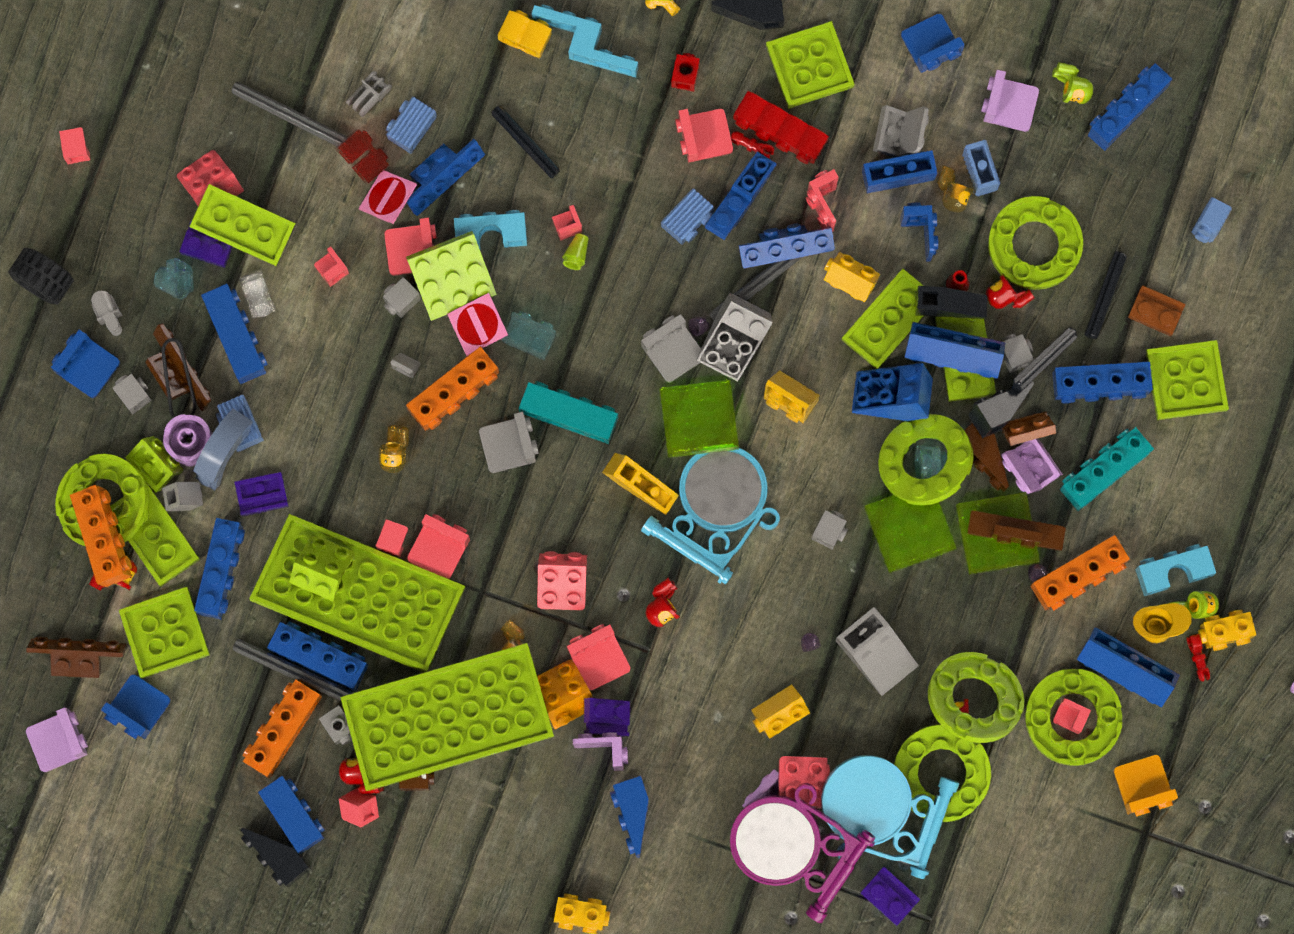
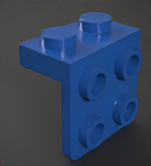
[901,14,965,73]
[900,202,938,262]
[51,330,120,398]
[101,675,171,739]

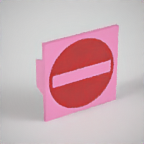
[359,170,417,224]
[447,293,508,356]

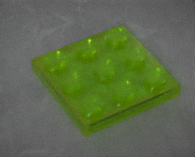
[660,380,739,458]
[955,492,1040,575]
[864,495,957,574]

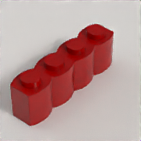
[733,91,829,164]

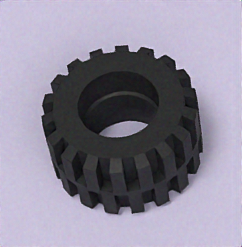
[8,248,74,305]

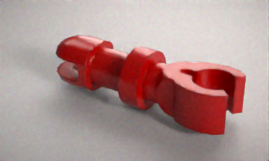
[731,131,775,159]
[1186,634,1210,682]

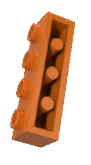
[406,346,499,431]
[70,485,132,587]
[1030,535,1130,611]
[243,679,322,779]

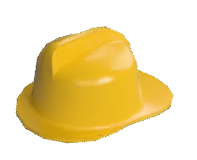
[1133,603,1192,643]

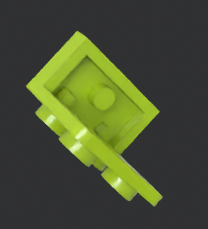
[289,535,355,601]

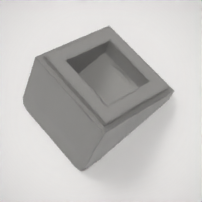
[390,353,420,378]

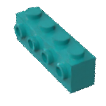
[519,381,618,444]
[1060,427,1154,511]

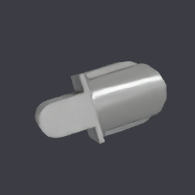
[346,71,392,117]
[91,290,123,336]

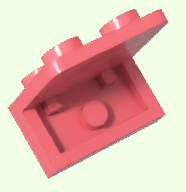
[675,109,733,163]
[177,150,244,207]
[806,169,839,232]
[385,218,437,276]
[407,514,470,579]
[537,551,587,610]
[567,624,630,691]
[778,756,830,809]

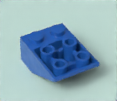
[852,363,933,421]
[610,776,649,858]

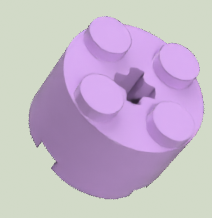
[163,414,213,467]

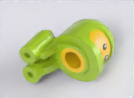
[1052,62,1093,104]
[1169,591,1219,619]

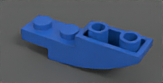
[705,152,776,240]

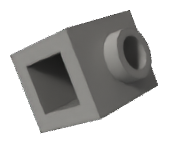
[383,277,421,318]
[1002,334,1034,373]
[112,374,152,414]
[162,482,203,511]
[812,510,848,550]
[319,705,352,745]

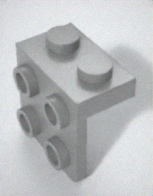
[873,105,929,158]
[641,314,701,383]
[479,412,539,473]

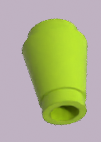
[562,233,589,270]

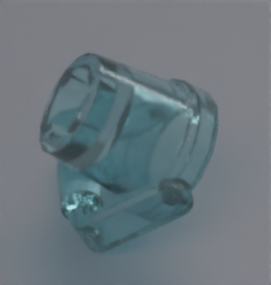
[154,258,194,299]
[914,445,947,479]

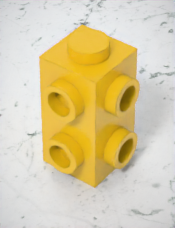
[824,252,881,302]
[1198,610,1256,651]
[751,684,810,739]
[554,894,610,934]

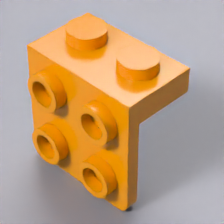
[537,660,593,729]
[1114,755,1178,817]

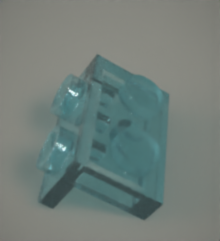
[502,311,556,361]

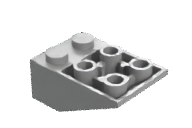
[696,293,773,382]
[836,607,919,696]

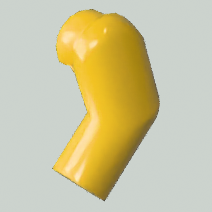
[645,0,680,16]

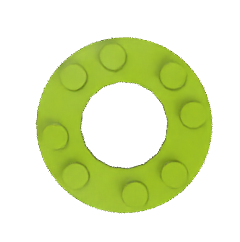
[988,196,1083,290]
[878,414,973,505]
[55,454,149,546]
[928,652,1024,743]
[1025,669,1123,766]
[894,724,991,822]

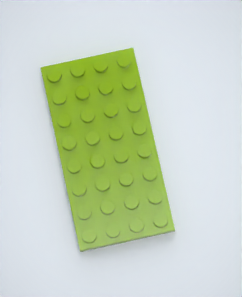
[250,514,465,673]
[340,643,554,791]

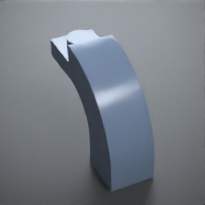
[193,409,252,491]

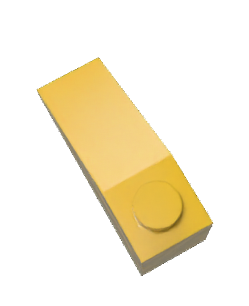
[602,453,679,515]

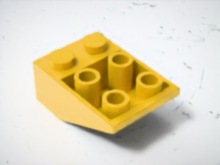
[764,370,820,424]

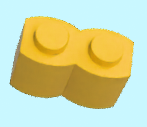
[498,10,552,58]

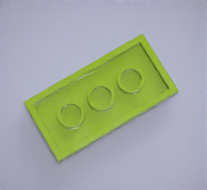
[190,184,296,266]
[841,269,924,369]
[935,317,996,402]
[110,483,200,587]

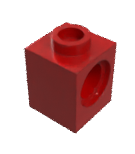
[671,53,700,92]

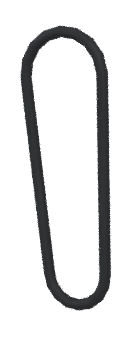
[161,338,196,418]

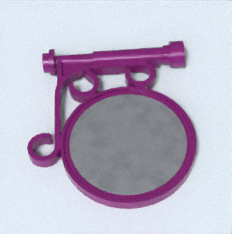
[730,783,876,923]

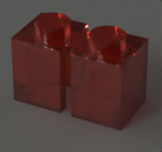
[335,129,389,184]

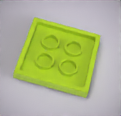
[766,21,855,109]
[406,231,497,321]
[1145,340,1229,420]
[119,587,210,679]

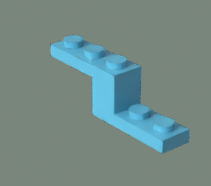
[532,5,638,77]

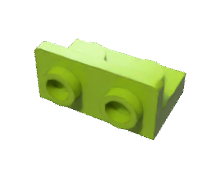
[125,436,184,493]

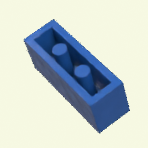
[862,150,938,194]
[258,776,325,854]

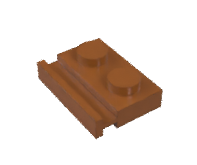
[1128,285,1186,336]
[1002,411,1056,446]

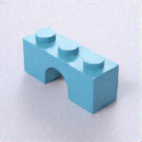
[454,210,527,250]
[1135,544,1216,596]

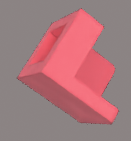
[59,127,91,164]
[552,205,582,241]
[314,246,349,287]
[376,519,408,558]
[1053,698,1091,734]
[339,789,379,827]

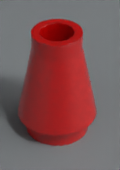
[946,270,969,291]

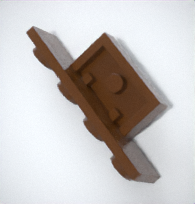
[145,323,211,412]
[967,511,1066,551]
[26,636,127,678]

